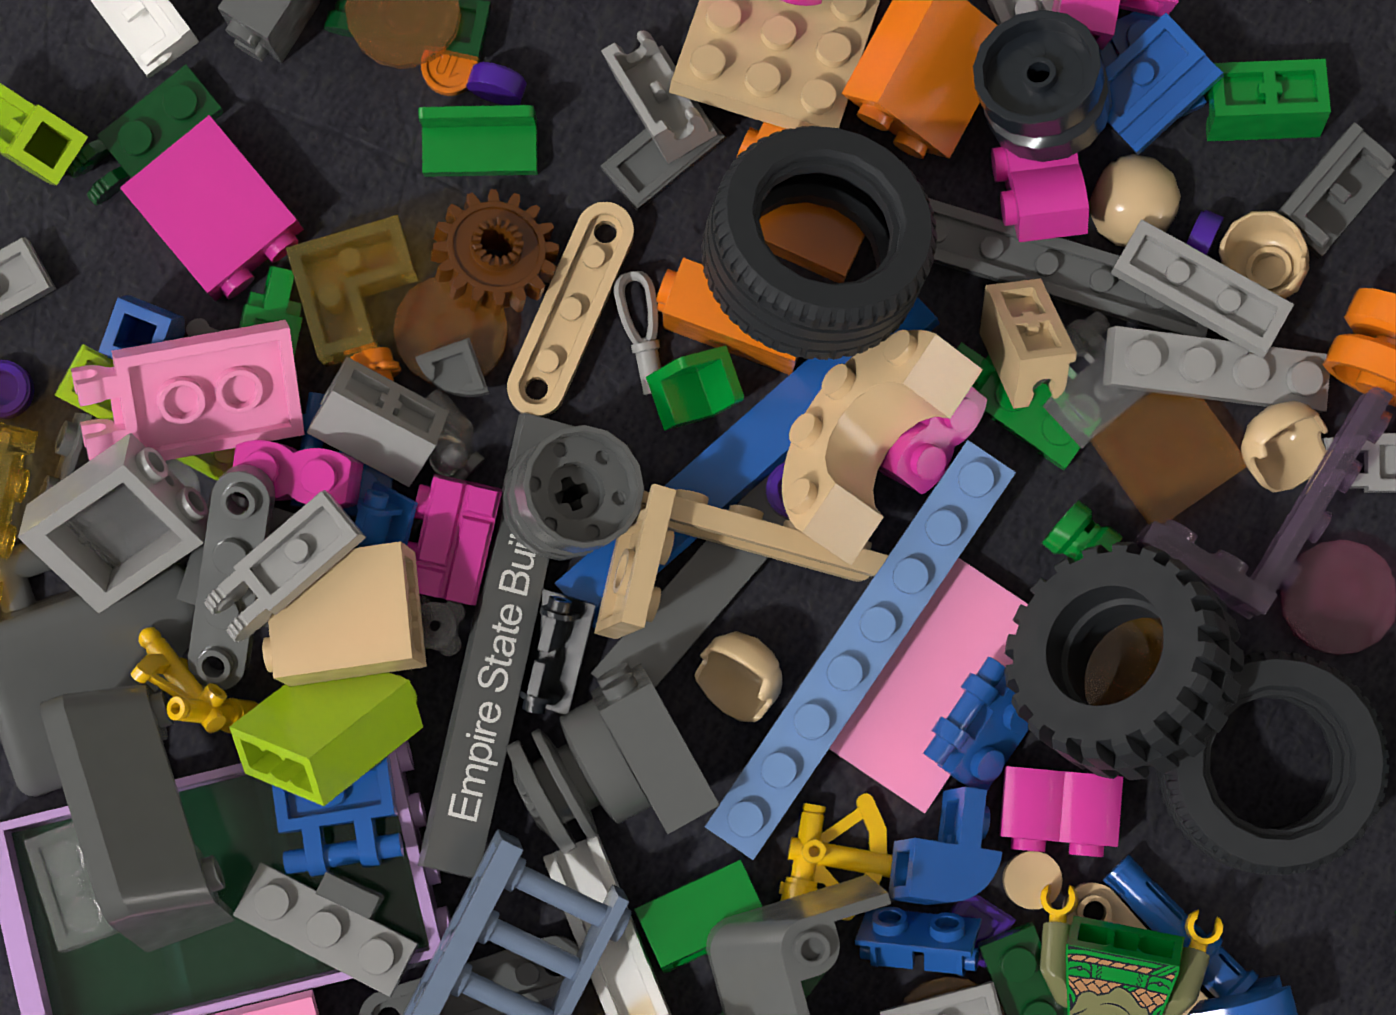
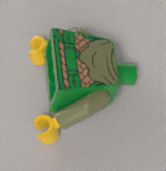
[1040,884,1223,1015]

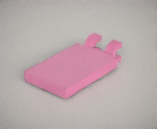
[71,320,305,461]

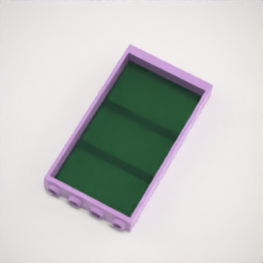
[0,740,451,1015]

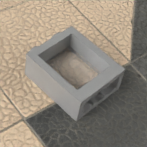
[18,433,209,613]

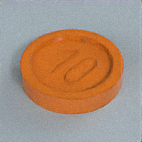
[421,51,478,96]

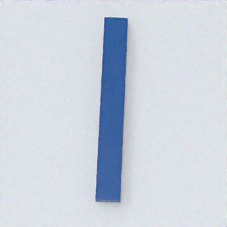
[555,297,940,629]

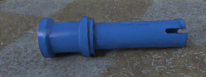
[1102,854,1259,998]

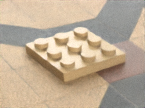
[669,0,880,129]

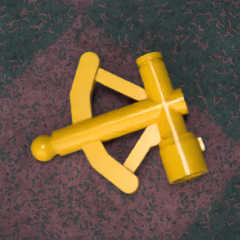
[131,627,258,733]
[779,794,893,921]

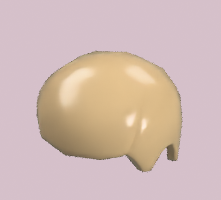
[1089,154,1181,247]
[1219,211,1309,299]
[1241,401,1328,493]
[695,631,782,722]

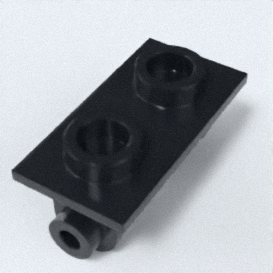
[518,588,597,715]

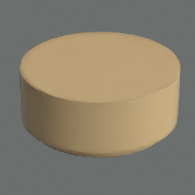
[1003,851,1062,909]

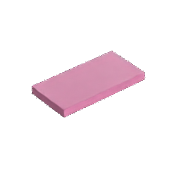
[829,558,1028,813]

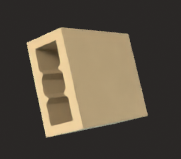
[262,541,427,686]

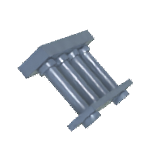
[403,829,631,1015]

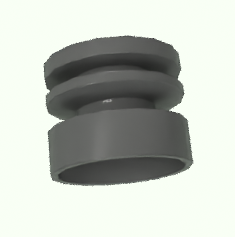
[500,425,644,561]
[506,699,652,854]

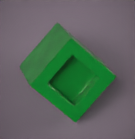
[646,345,744,431]

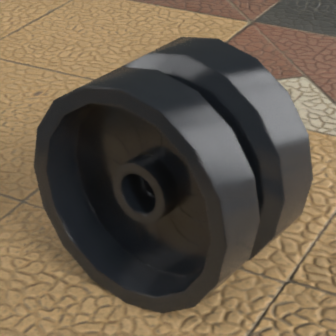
[973,10,1112,162]

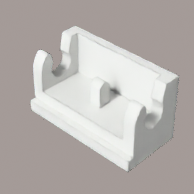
[91,0,199,78]

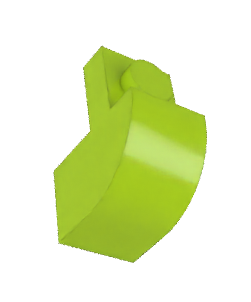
[0,83,88,185]

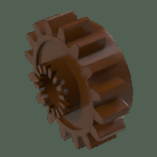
[430,189,559,316]

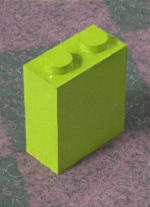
[229,672,423,806]

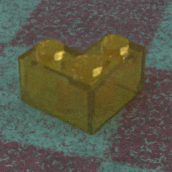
[286,215,420,367]

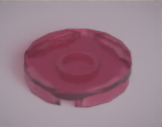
[1280,540,1396,655]

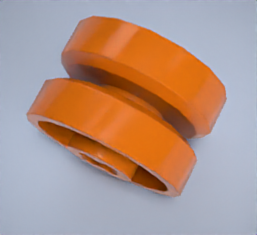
[1323,288,1396,407]

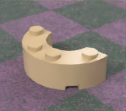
[782,330,983,566]

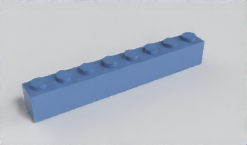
[705,440,1016,860]

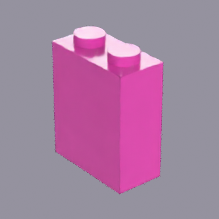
[120,115,304,301]

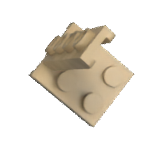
[594,484,888,639]

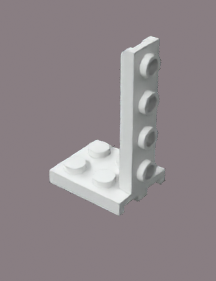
[543,835,672,1015]

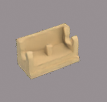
[980,278,1077,409]

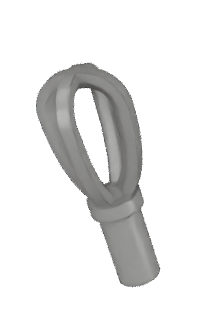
[614,271,662,395]

